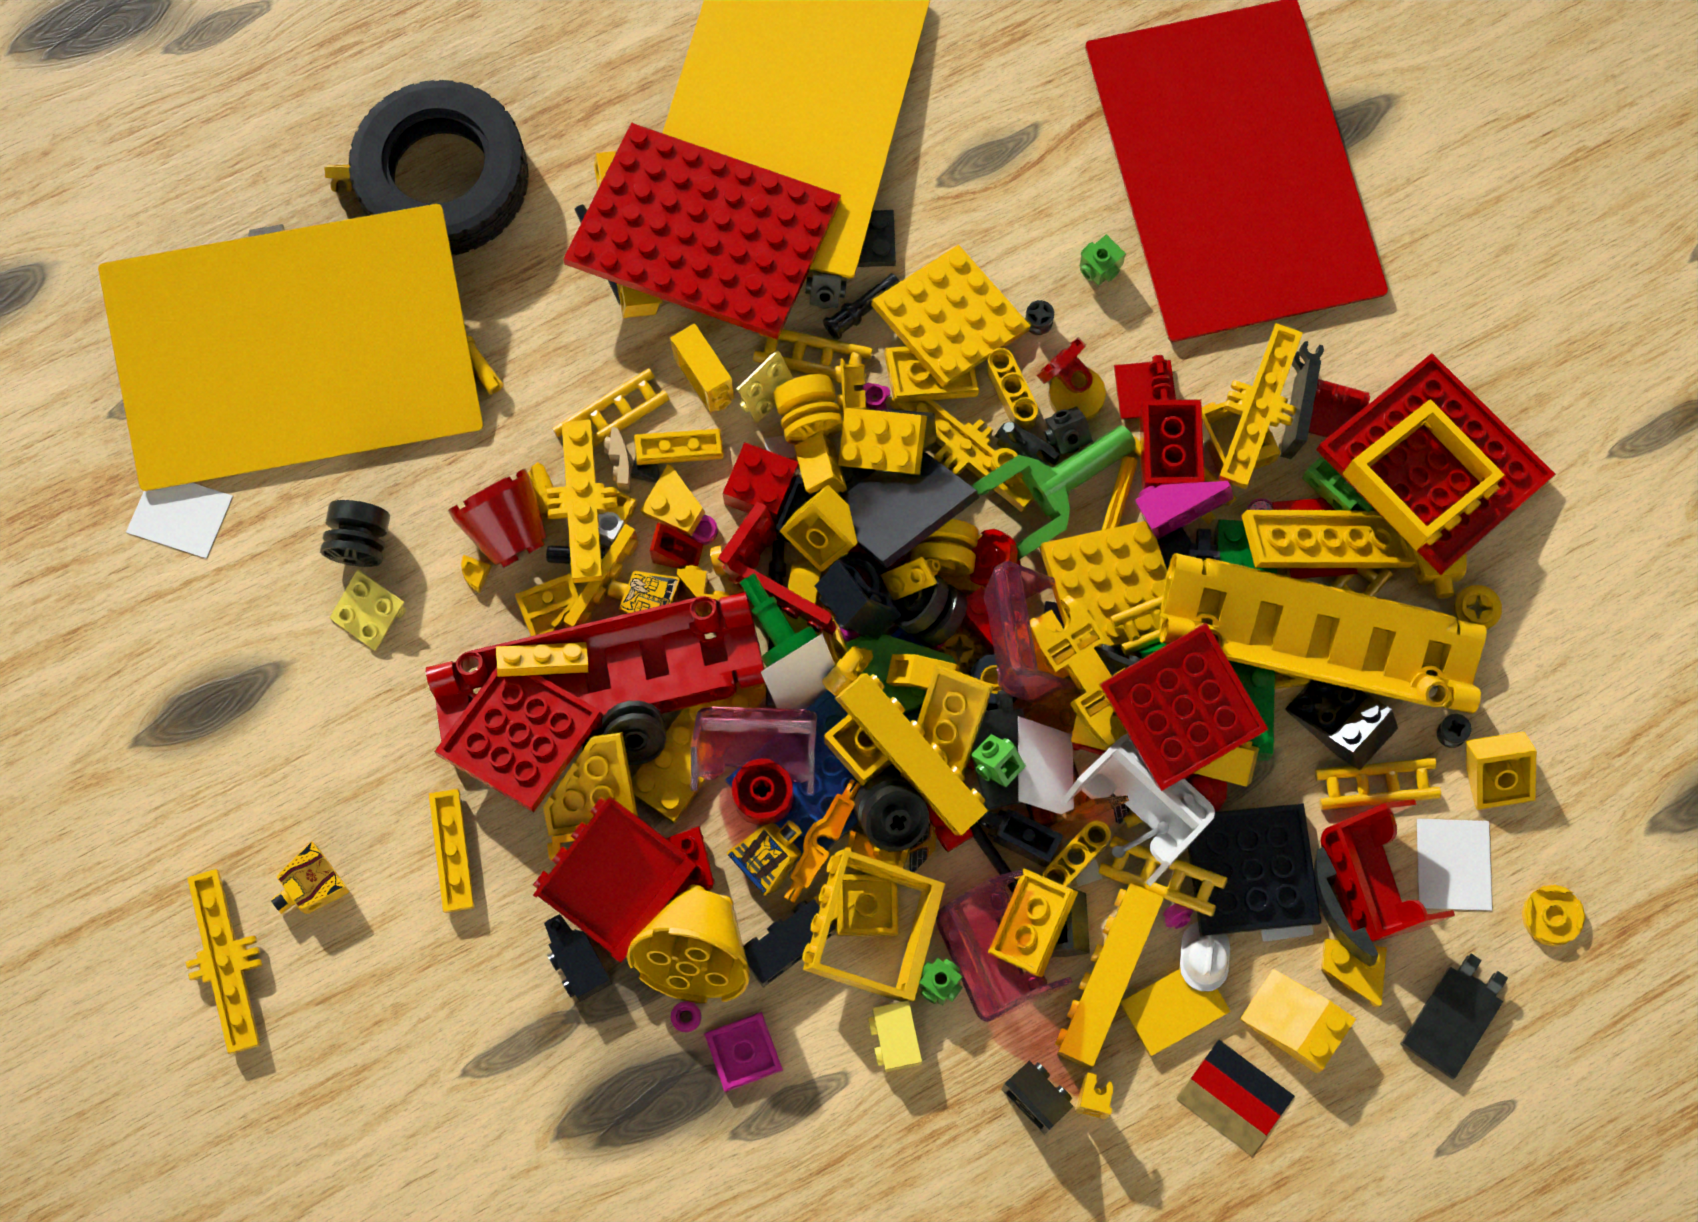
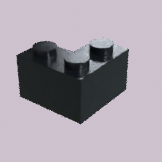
[815,561,901,640]

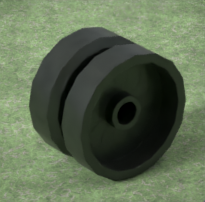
[894,575,968,647]
[854,774,929,852]

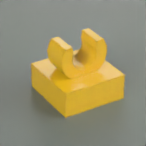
[324,164,353,192]

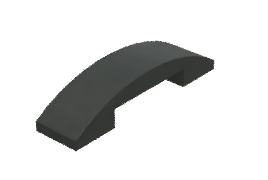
[1314,847,1378,967]

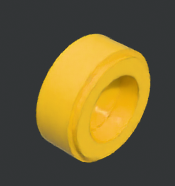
[990,448,1018,471]
[710,545,728,576]

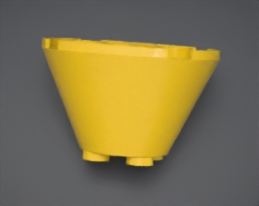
[627,885,750,1003]

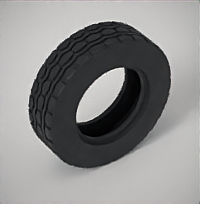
[349,80,529,255]

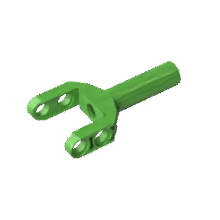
[971,425,1136,561]

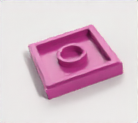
[704,1012,783,1093]

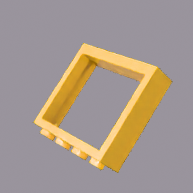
[1343,399,1504,551]
[802,849,945,1002]

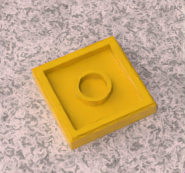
[836,874,898,936]

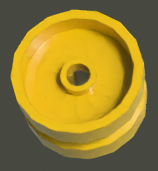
[910,519,979,577]

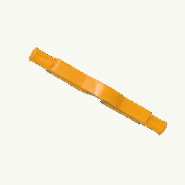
[783,779,861,904]

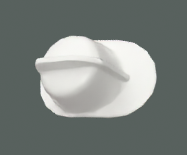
[1180,922,1230,991]

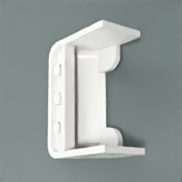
[1059,734,1215,886]

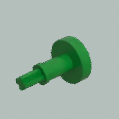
[740,573,818,668]

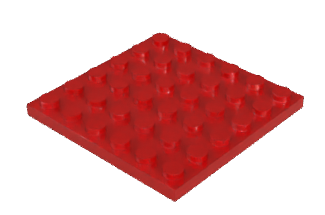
[1316,353,1556,575]

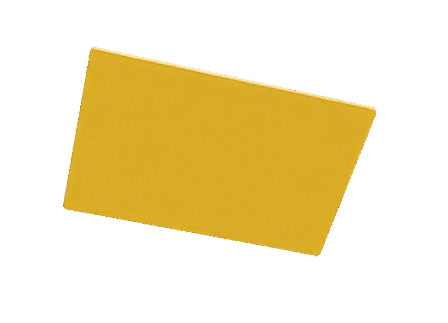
[662,0,930,279]
[98,204,483,491]

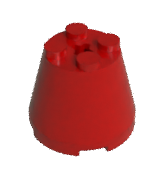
[448,469,547,568]

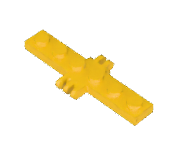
[1218,323,1303,489]
[890,398,1034,512]
[546,420,618,583]
[185,869,263,1055]

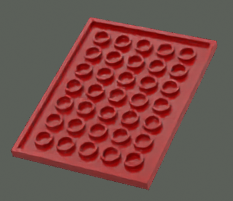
[563,123,841,340]

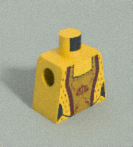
[271,841,350,914]

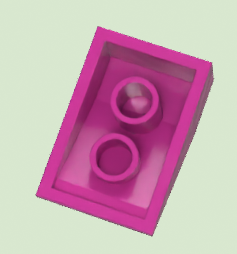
[1135,481,1234,540]

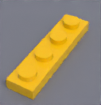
[563,524,638,628]
[428,789,475,913]

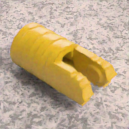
[528,462,554,520]
[822,646,874,696]

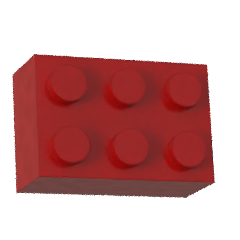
[1139,399,1205,490]

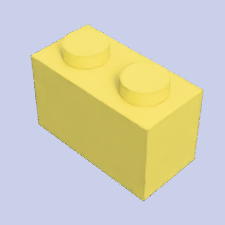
[868,1000,922,1072]

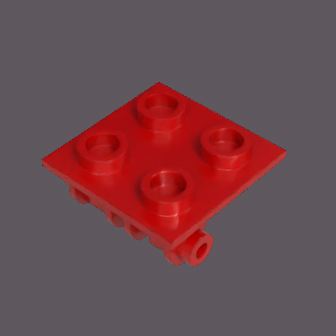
[1114,355,1176,419]
[1309,379,1370,438]
[666,826,715,901]

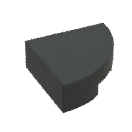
[631,456,660,483]

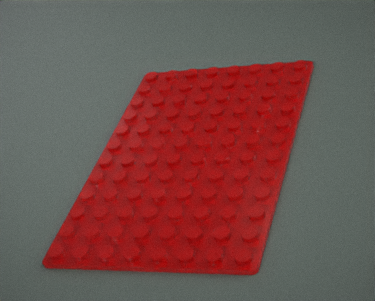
[1085,0,1388,342]

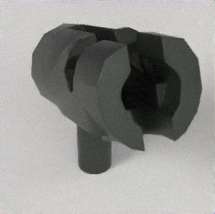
[995,422,1060,466]

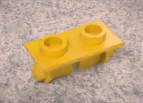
[836,358,867,417]
[880,557,941,601]

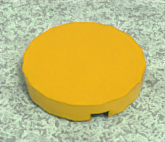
[1048,368,1106,421]
[1522,885,1585,946]

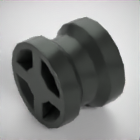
[1025,300,1054,335]
[1436,714,1472,748]

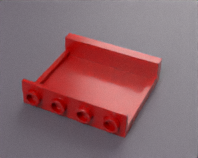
[533,796,697,963]

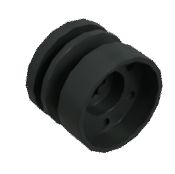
[320,500,390,567]

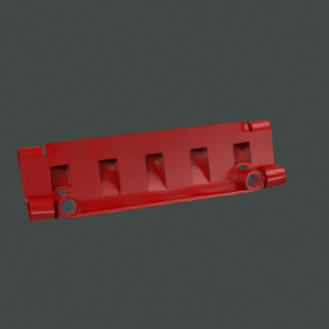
[426,592,765,741]

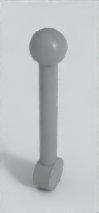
[1112,821,1169,858]

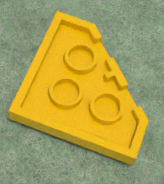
[543,732,638,836]

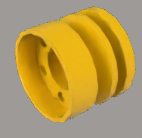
[773,374,843,445]

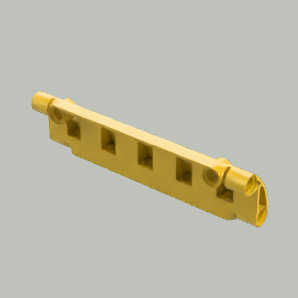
[1159,553,1487,714]

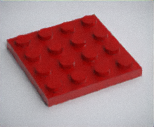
[1099,623,1268,791]
[434,667,603,813]

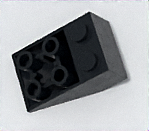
[1285,679,1398,770]

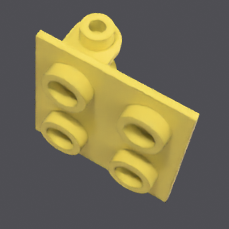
[737,350,794,423]
[329,569,406,651]

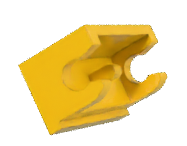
[794,433,847,494]
[845,831,910,869]
[1075,1072,1113,1120]

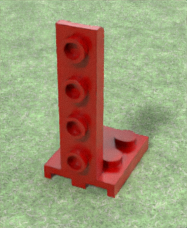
[718,501,837,635]

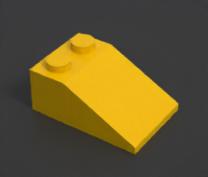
[1239,969,1356,1074]

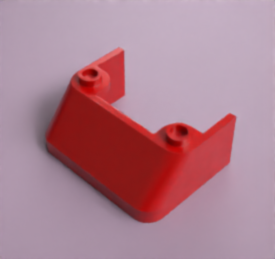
[1320,799,1455,943]

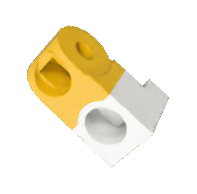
[598,491,637,549]

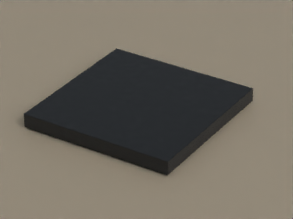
[841,450,980,569]
[1188,803,1322,937]

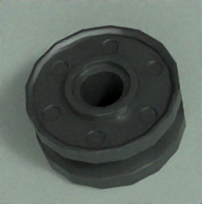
[601,701,666,765]

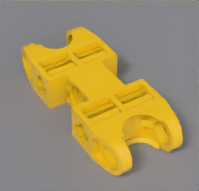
[1026,596,1125,748]

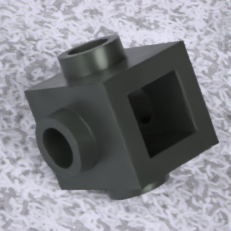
[805,270,847,309]
[1044,406,1093,455]

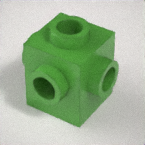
[1079,234,1126,286]
[971,734,1026,787]
[918,958,963,1006]

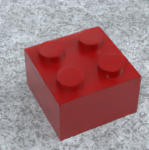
[722,442,799,524]

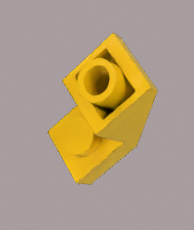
[677,566,729,600]
[886,654,960,692]

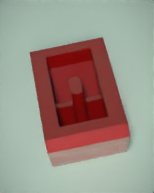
[649,523,704,569]

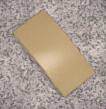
[604,427,631,493]

